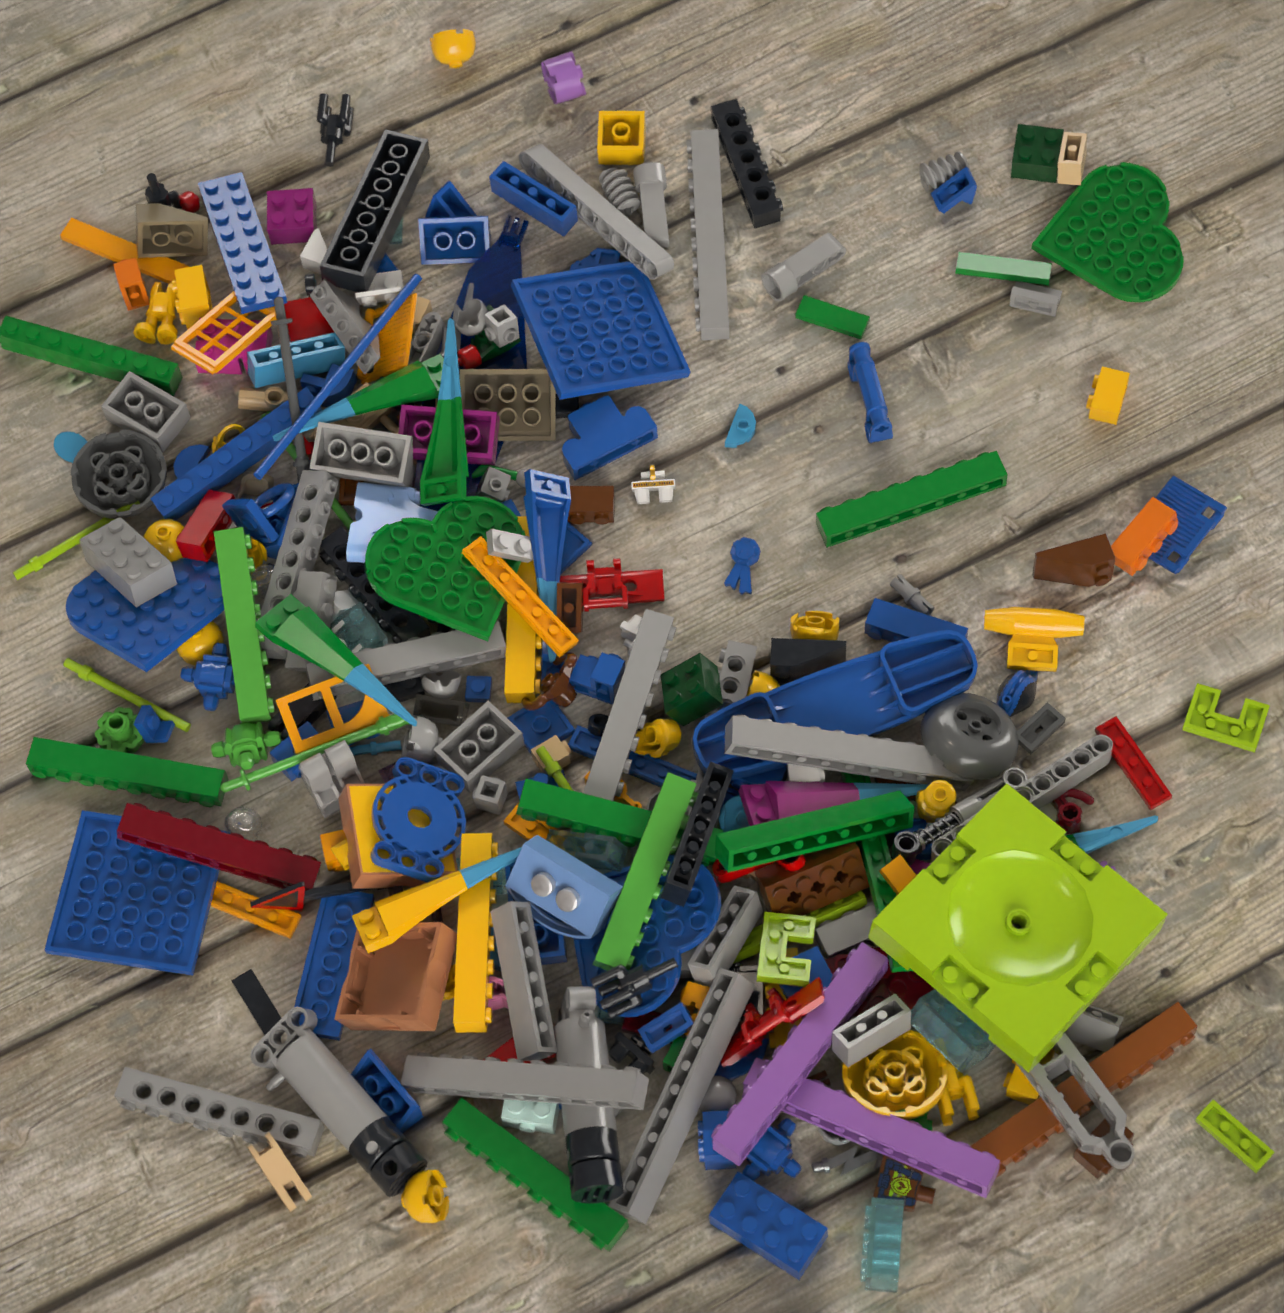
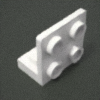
[355,270,404,308]

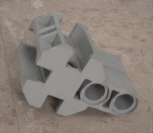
[298,740,365,818]

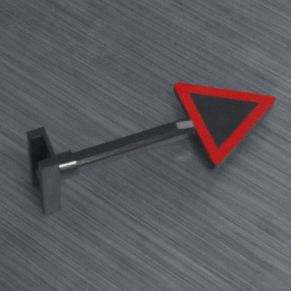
[250,882,403,910]

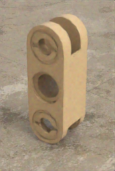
[247,1132,312,1212]

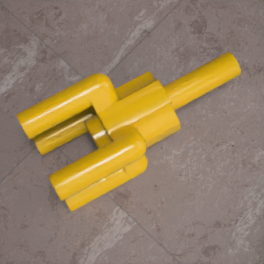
[935,1037,980,1126]

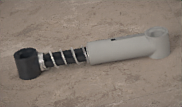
[891,767,1028,866]

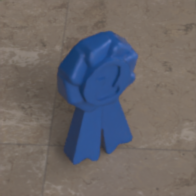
[724,537,761,595]

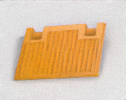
[357,293,417,385]

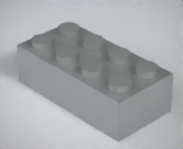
[79,517,177,607]

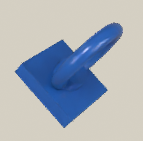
[222,483,295,543]

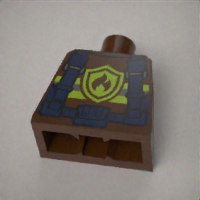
[871,1155,936,1212]

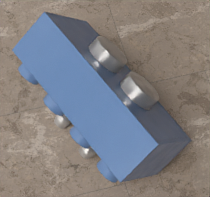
[505,835,623,939]

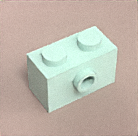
[501,1099,560,1134]

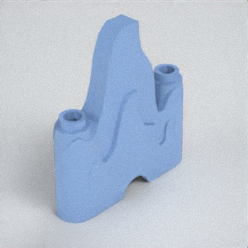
[346,482,438,563]

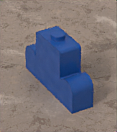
[562,395,658,481]

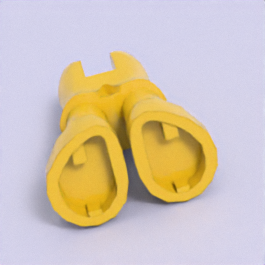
[133,282,178,345]

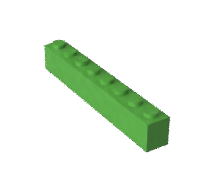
[214,527,275,723]
[592,772,698,971]

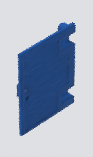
[1149,475,1227,574]

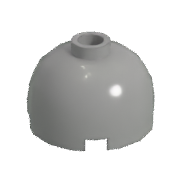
[401,715,443,763]

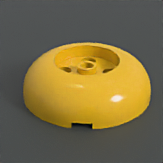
[842,1030,948,1120]

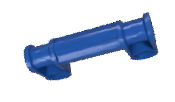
[848,342,893,443]

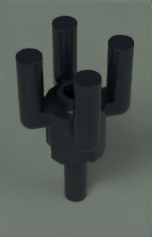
[316,93,354,167]
[145,173,182,209]
[590,957,678,1019]

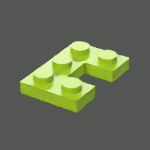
[1182,683,1270,753]
[757,912,816,987]

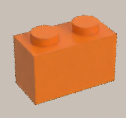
[113,258,149,311]

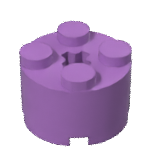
[541,51,586,104]

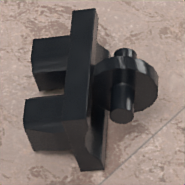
[608,1031,655,1075]

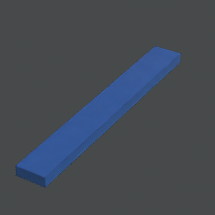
[568,725,739,812]

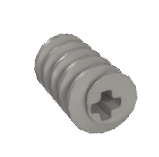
[919,151,971,192]
[599,168,641,217]

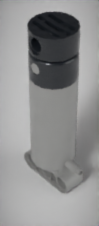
[553,986,624,1204]
[250,1007,428,1197]

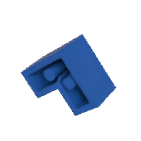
[569,652,626,705]
[698,1111,737,1170]

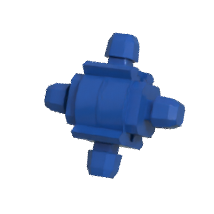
[180,643,235,711]
[742,1118,802,1182]

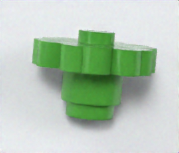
[95,707,144,753]

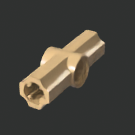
[238,386,288,412]

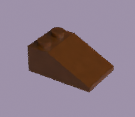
[1032,533,1116,587]

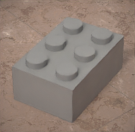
[101,371,191,453]
[433,701,525,793]

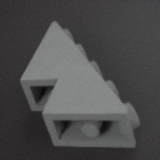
[310,278,380,374]

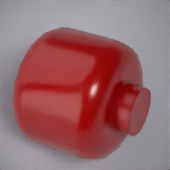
[179,191,200,213]
[457,344,482,369]

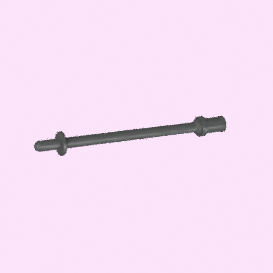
[271,297,311,483]

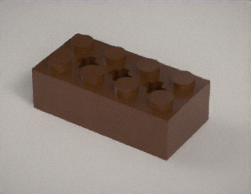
[755,842,870,916]

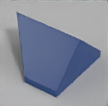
[425,181,477,218]

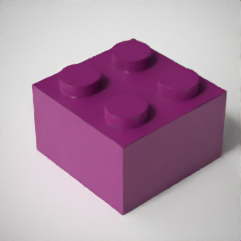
[267,188,317,245]

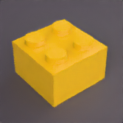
[597,111,646,165]
[172,265,213,330]

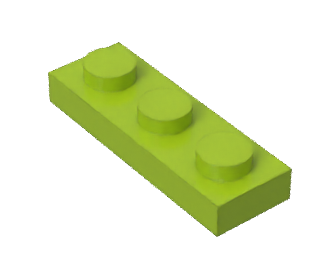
[1195,1099,1275,1173]

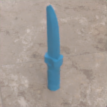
[349,740,402,756]

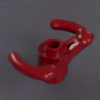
[1052,788,1094,835]

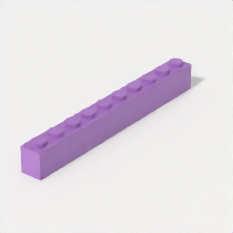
[711,942,888,1166]
[743,1057,1000,1198]

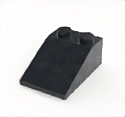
[770,638,846,686]

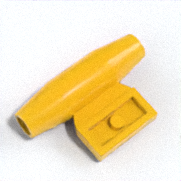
[984,607,1085,672]

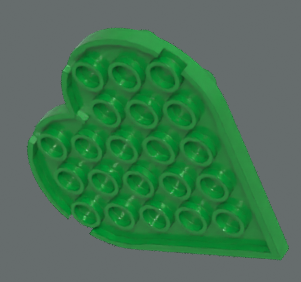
[1031,162,1184,302]
[364,496,526,642]

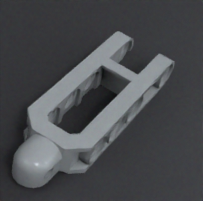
[1015,1032,1134,1169]

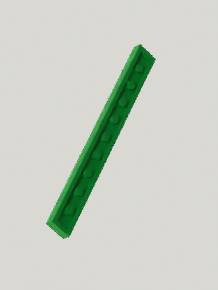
[840,772,913,972]

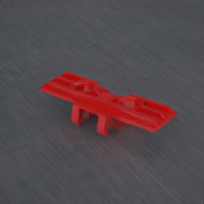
[560,558,665,612]
[721,977,825,1067]

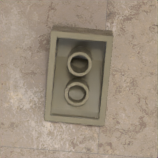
[136,203,208,258]

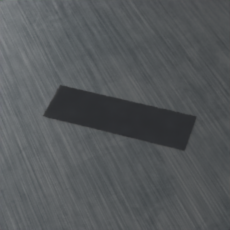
[231,969,281,1035]

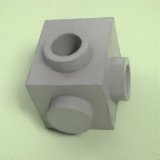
[484,304,519,348]
[475,466,511,503]
[472,775,508,815]

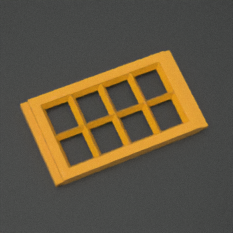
[171,291,277,375]

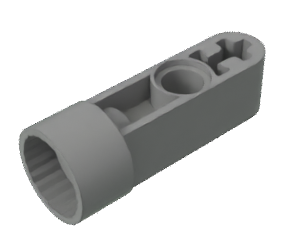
[633,162,670,248]
[761,233,846,301]
[408,312,447,365]

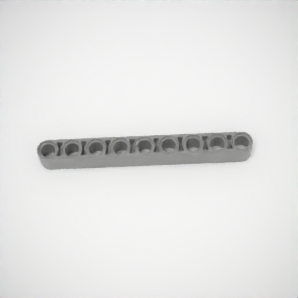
[519,144,674,279]
[931,735,1113,863]

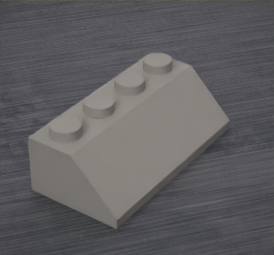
[309,422,413,488]

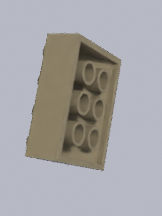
[459,369,556,441]

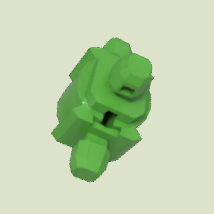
[211,721,282,770]

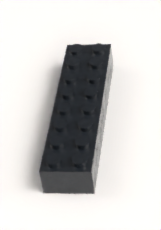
[320,129,430,293]

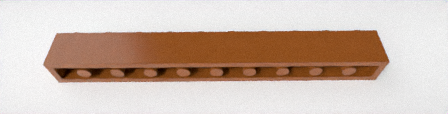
[971,1002,1198,1178]

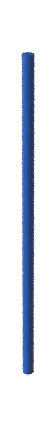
[253,274,422,480]

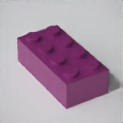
[398,405,500,466]

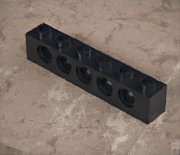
[711,99,783,229]
[319,527,431,644]
[659,761,734,907]

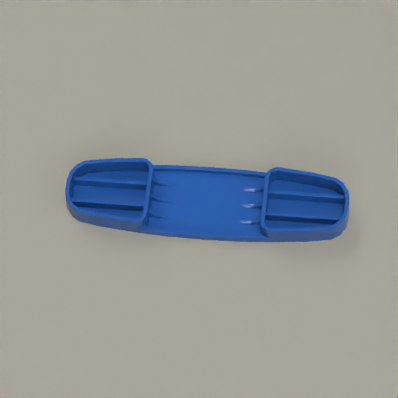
[692,630,978,780]

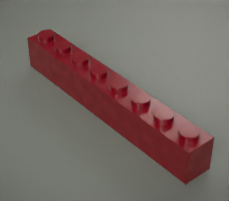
[117,803,321,891]

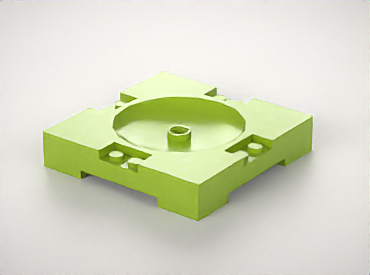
[868,783,1168,1073]

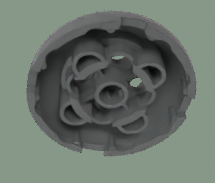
[71,430,167,519]
[920,693,1019,779]

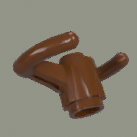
[522,652,577,711]

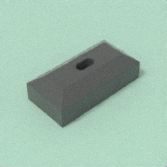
[1017,702,1066,755]

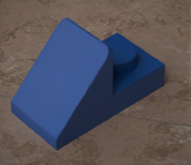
[931,167,977,214]

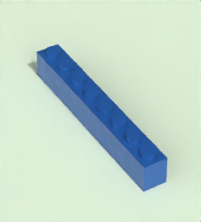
[150,387,322,521]

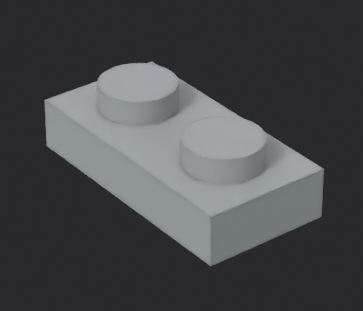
[486,529,534,563]

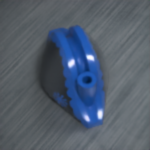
[996,670,1038,717]

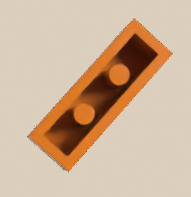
[1111,497,1178,576]

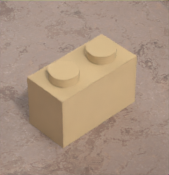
[1058,132,1087,185]

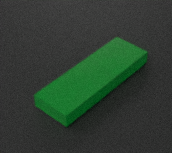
[795,295,870,340]

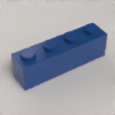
[489,161,578,237]
[865,598,968,643]

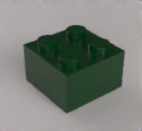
[1010,124,1064,183]
[661,653,723,726]

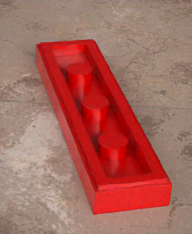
[1095,716,1172,810]

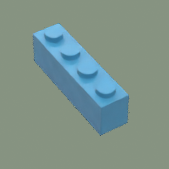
[247,332,345,388]

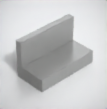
[1009,281,1062,317]
[1065,1005,1124,1052]

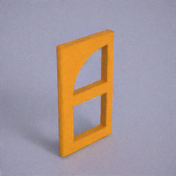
[275,663,390,754]

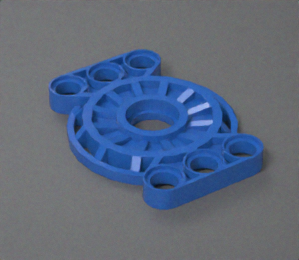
[370,757,466,882]

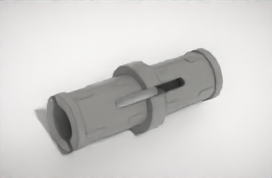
[890,574,935,615]

